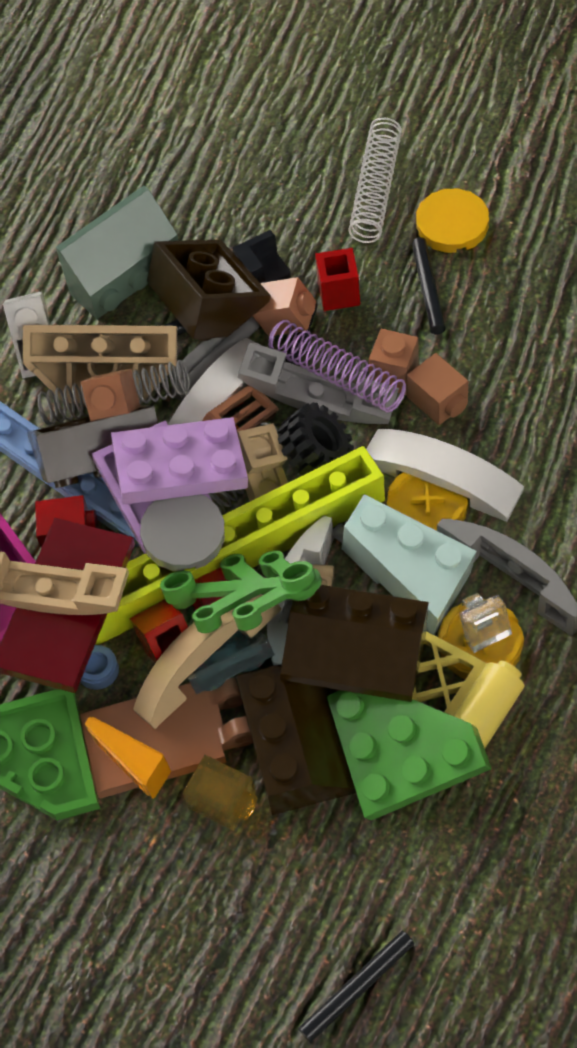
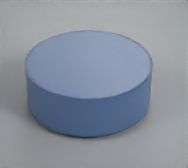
[80,645,119,690]

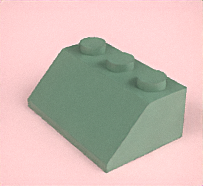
[56,185,179,319]

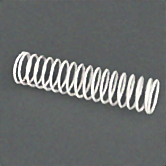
[348,118,402,243]

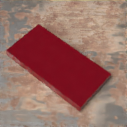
[0,518,135,693]

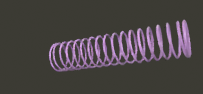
[268,320,406,413]

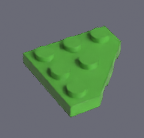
[0,689,100,821]
[327,690,492,821]

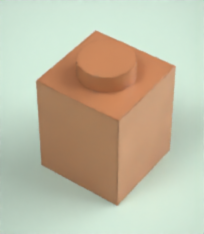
[253,277,316,336]
[369,328,419,395]
[407,353,469,425]
[81,368,140,421]

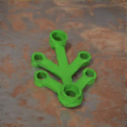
[160,550,322,633]

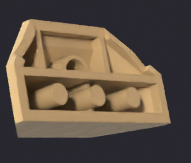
[23,325,177,404]

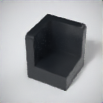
[232,230,291,283]

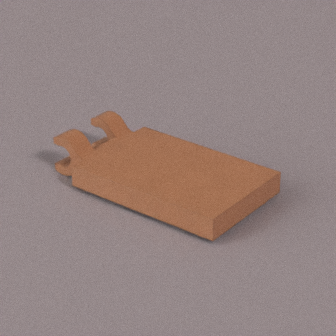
[80,678,253,799]

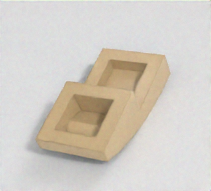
[237,423,288,501]

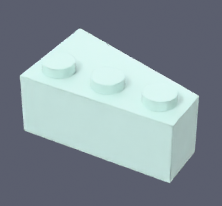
[342,494,477,635]

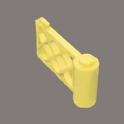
[412,631,525,748]

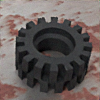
[278,402,354,476]

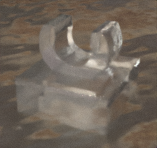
[459,593,512,653]

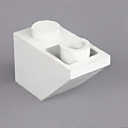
[3,291,51,379]

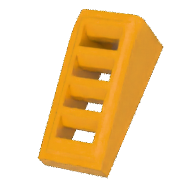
[85,717,171,799]

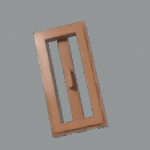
[202,385,279,432]

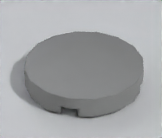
[140,494,225,571]

